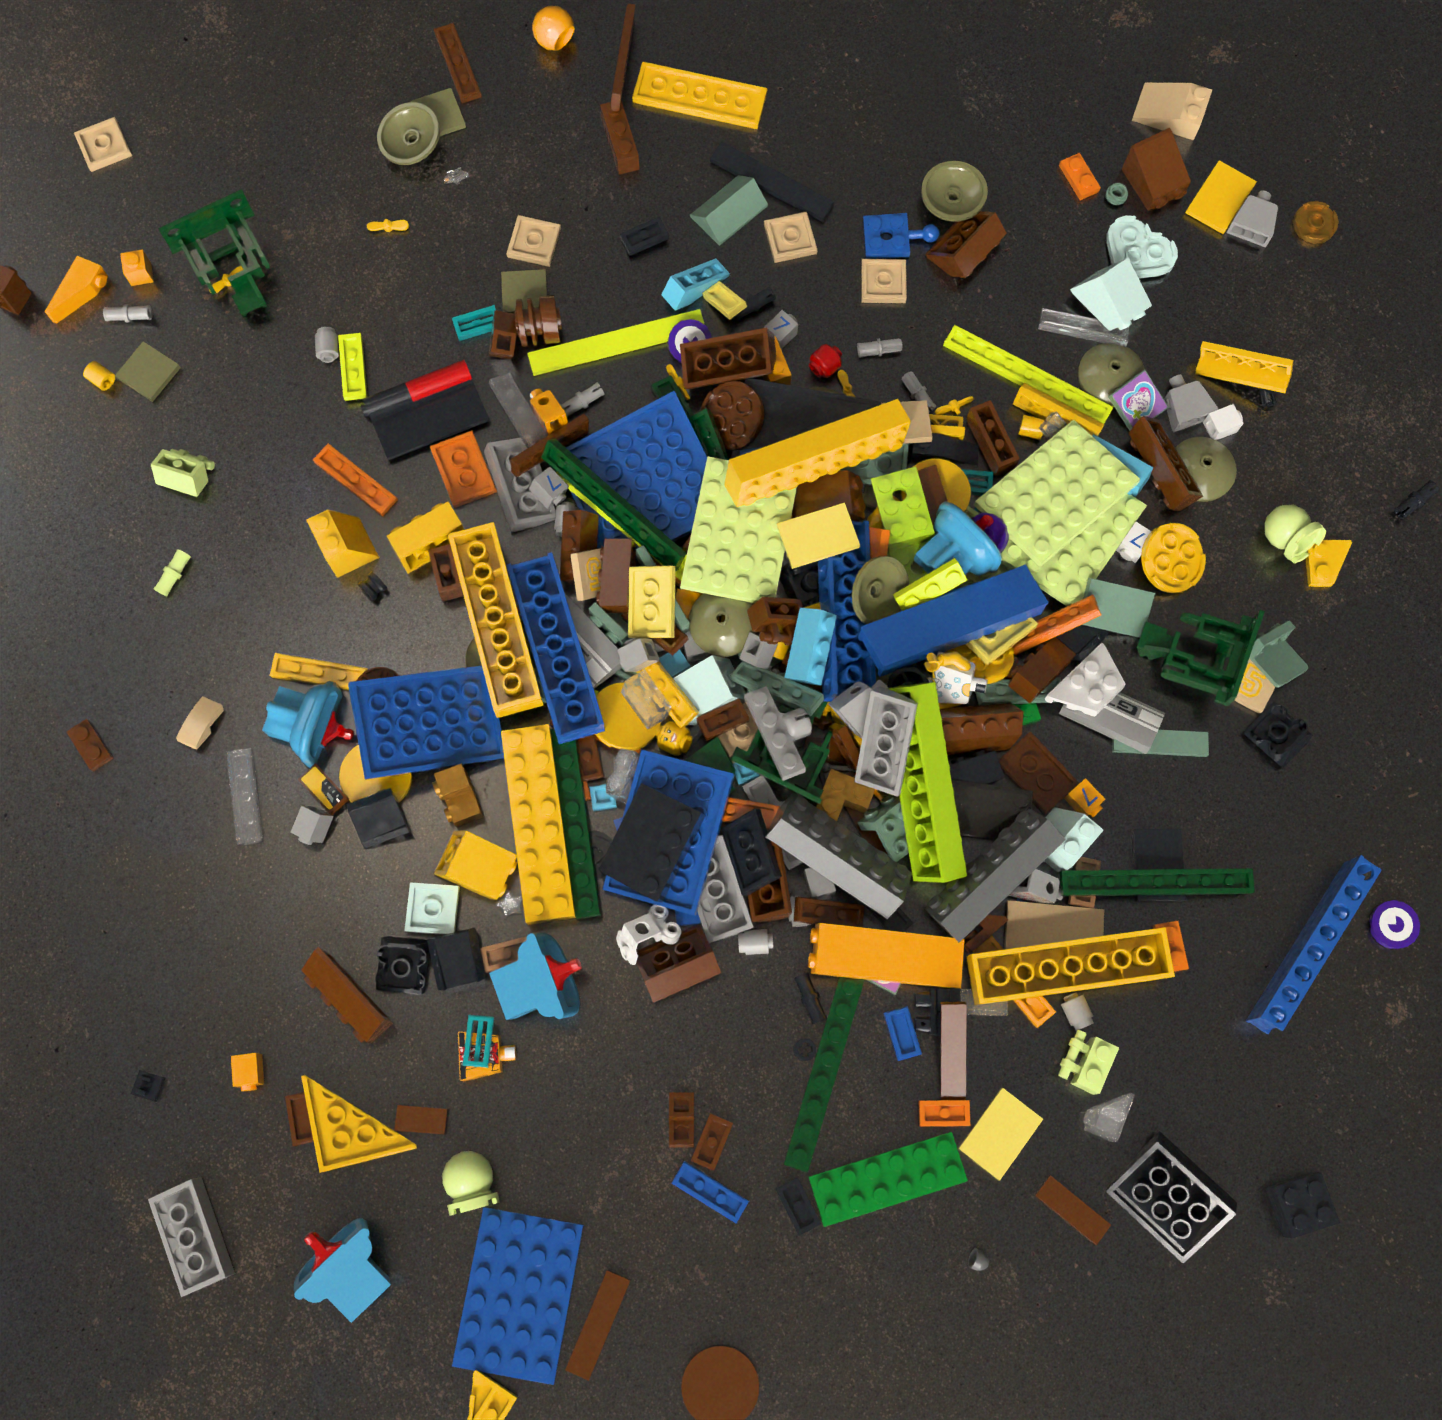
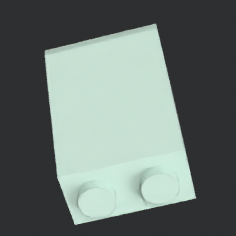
[1070,258,1152,331]
[673,655,746,725]
[1044,807,1103,874]

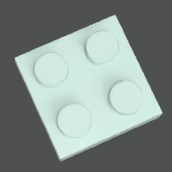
[405,883,460,935]

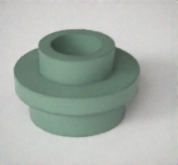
[1106,183,1128,205]

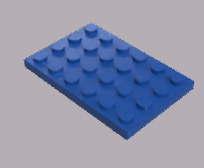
[348,666,504,780]
[602,750,735,916]
[452,1207,584,1385]

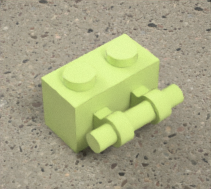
[151,449,215,497]
[1058,1030,1119,1095]

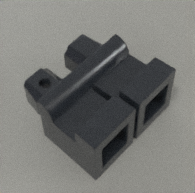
[915,988,961,1036]

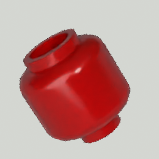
[809,344,842,378]

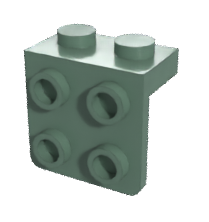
[588,603,633,647]
[1249,620,1308,688]
[857,795,909,862]

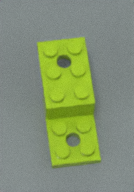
[871,467,935,585]

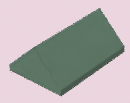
[690,175,768,246]

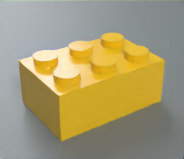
[387,502,464,574]

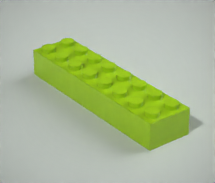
[888,682,967,883]

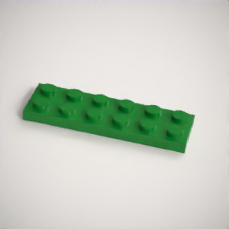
[808,1132,968,1227]

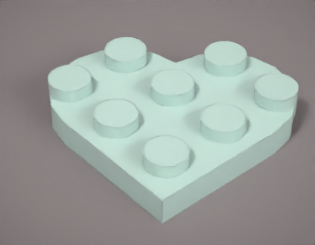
[1107,215,1178,278]

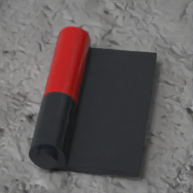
[360,360,490,460]

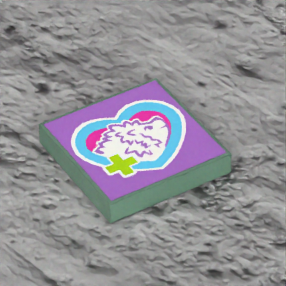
[1108,370,1168,431]

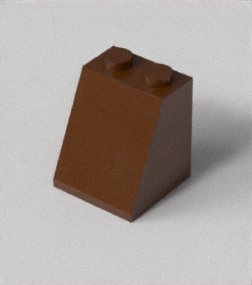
[1121,128,1191,211]
[792,470,865,522]

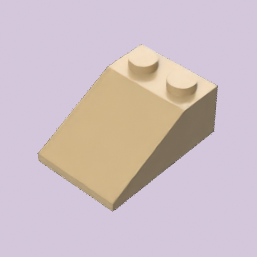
[1132,83,1212,140]

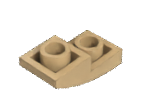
[176,696,224,750]

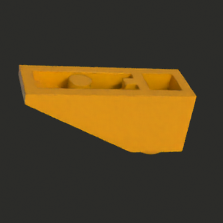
[45,256,108,324]

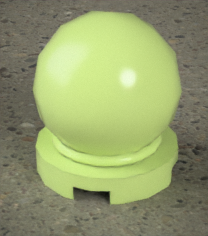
[1265,504,1326,563]
[442,1151,500,1216]

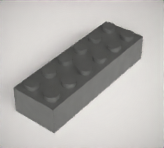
[766,792,912,919]
[924,808,1066,942]

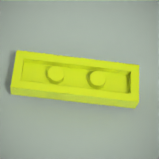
[338,333,368,401]
[893,558,967,611]

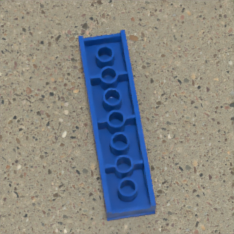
[818,521,876,702]
[507,552,605,744]
[858,564,1049,677]
[1246,855,1381,1034]

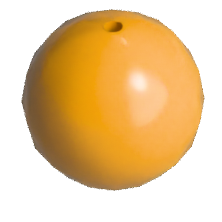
[532,6,575,51]

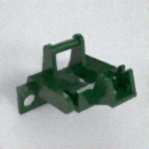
[158,189,270,318]
[1136,610,1265,706]
[730,684,833,804]

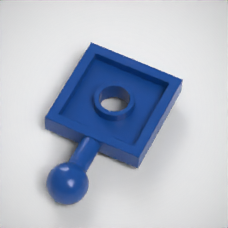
[863,213,939,259]

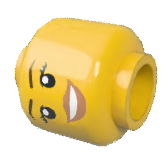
[656,721,693,756]

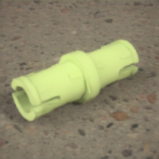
[154,549,191,597]

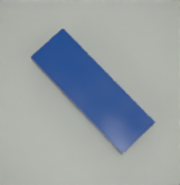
[672,1161,749,1223]

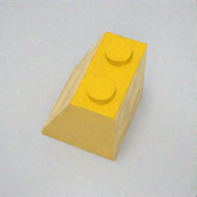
[307,510,379,578]
[433,831,517,900]

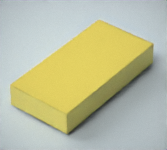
[702,281,747,320]

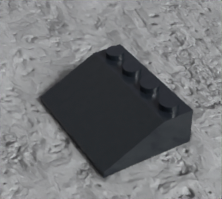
[598,783,706,903]
[1106,1131,1237,1263]

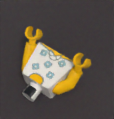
[924,652,988,709]

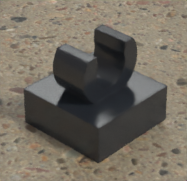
[130,1070,166,1102]

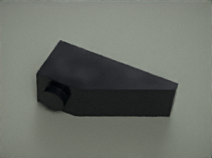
[910,433,979,468]

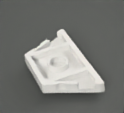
[1045,643,1125,717]

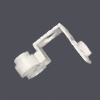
[616,904,681,965]

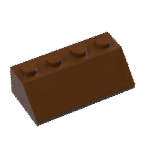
[680,328,777,390]
[1129,416,1203,511]
[940,703,1024,755]
[301,947,393,1044]

